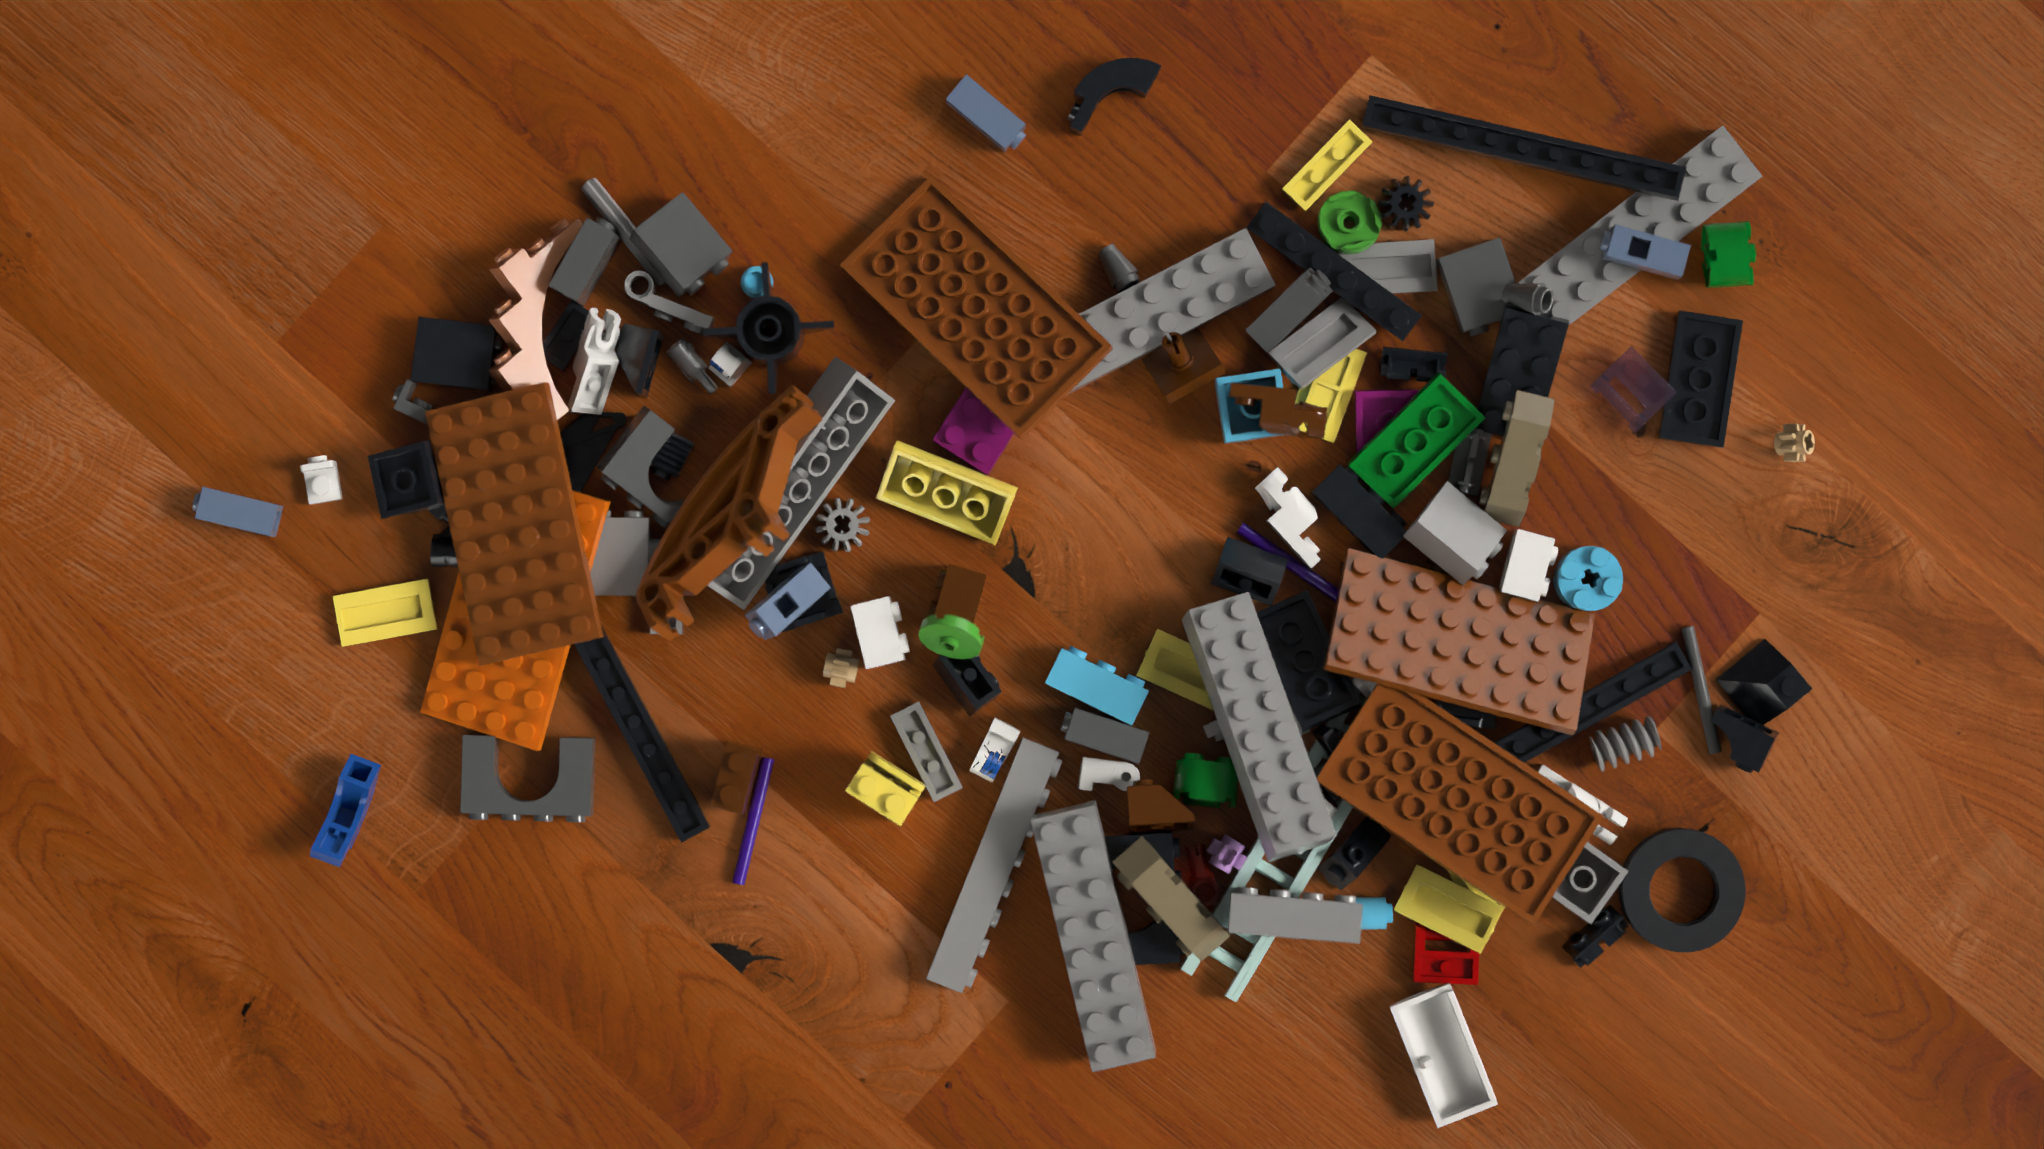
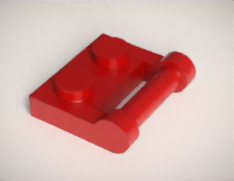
[1412,923,1480,985]

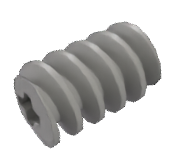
[1589,716,1662,772]

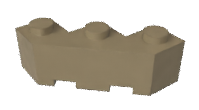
[1478,390,1555,527]
[1113,837,1230,961]

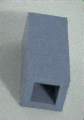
[946,74,1026,152]
[1599,224,1691,280]
[192,487,284,537]
[745,563,831,640]

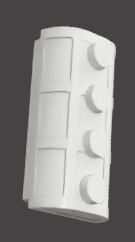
[1390,983,1498,1128]

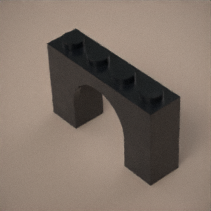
[1104,831,1185,965]

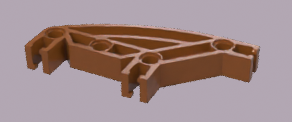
[636,385,823,641]

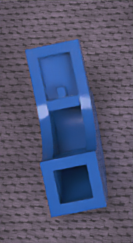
[310,754,381,867]

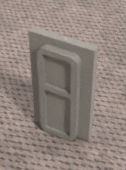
[1338,239,1438,294]
[1268,297,1376,390]

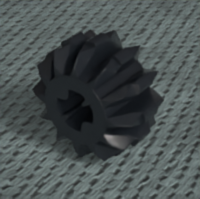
[1378,176,1434,232]

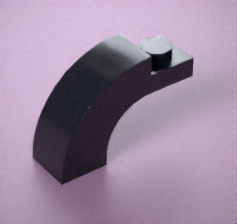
[1067,58,1161,136]

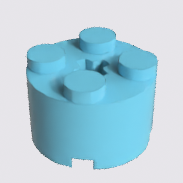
[1553,546,1623,611]

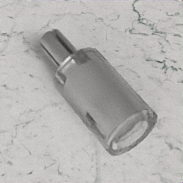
[666,338,718,394]

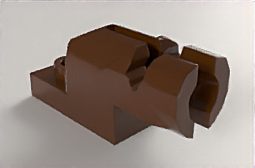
[1229,383,1327,439]

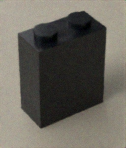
[411,317,504,392]

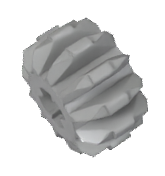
[816,498,870,552]

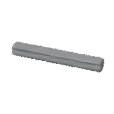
[582,178,666,285]

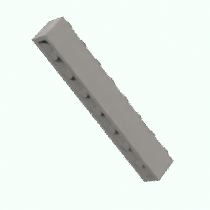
[926,737,1062,993]

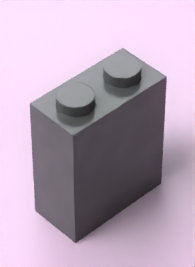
[629,192,733,298]
[548,217,621,307]
[1436,237,1518,337]
[1246,268,1333,353]
[1060,707,1149,763]

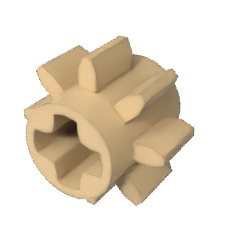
[1774,423,1815,462]
[823,648,859,688]

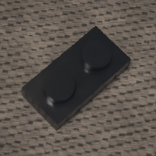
[542,300,589,371]

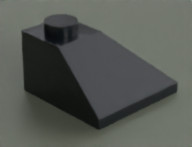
[615,324,664,398]
[1715,639,1812,725]

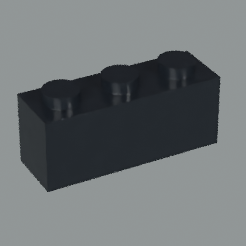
[1311,465,1407,559]

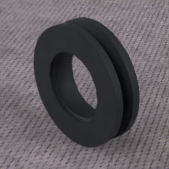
[1618,828,1746,953]

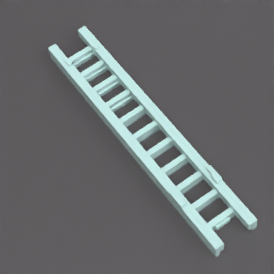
[1180,677,1366,1002]

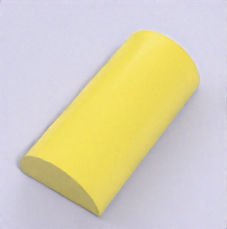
[875,440,1018,546]

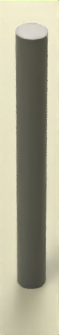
[1681,626,1722,754]

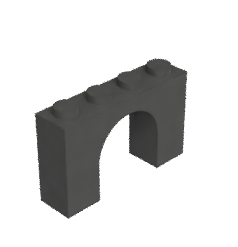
[596,405,686,528]
[460,735,596,822]

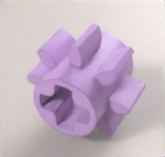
[1206,834,1247,874]

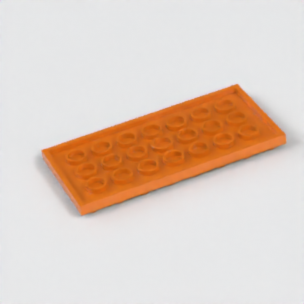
[420,490,610,751]

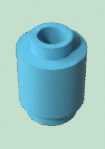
[1356,897,1393,930]

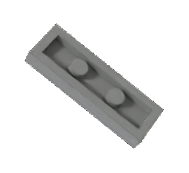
[890,702,963,802]

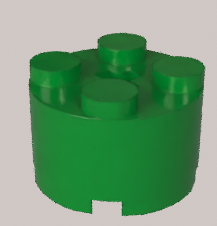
[1701,221,1756,288]
[1172,753,1239,808]

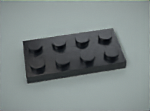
[1476,305,1569,436]
[1658,310,1743,448]
[1256,590,1362,732]

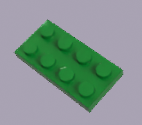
[1347,372,1485,509]

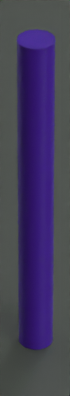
[1236,522,1339,602]
[732,757,774,885]

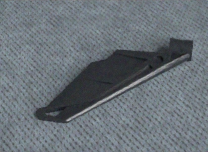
[431,412,627,567]

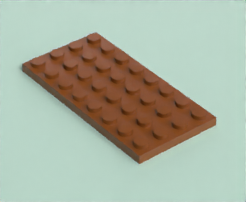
[840,176,1113,440]
[425,382,604,665]
[1324,548,1595,735]
[1316,684,1603,925]

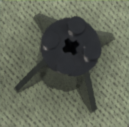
[703,263,834,394]

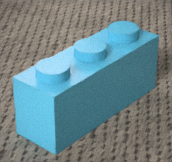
[1045,645,1149,725]

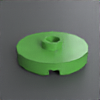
[1317,190,1382,255]
[918,615,984,659]

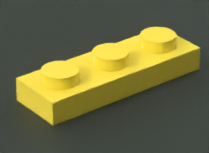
[1282,119,1373,212]

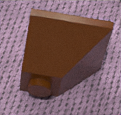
[1127,780,1195,834]

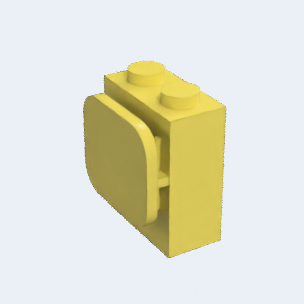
[846,751,926,826]

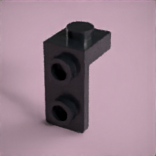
[1317,816,1391,891]

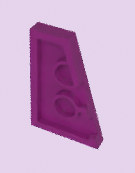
[1355,389,1421,453]

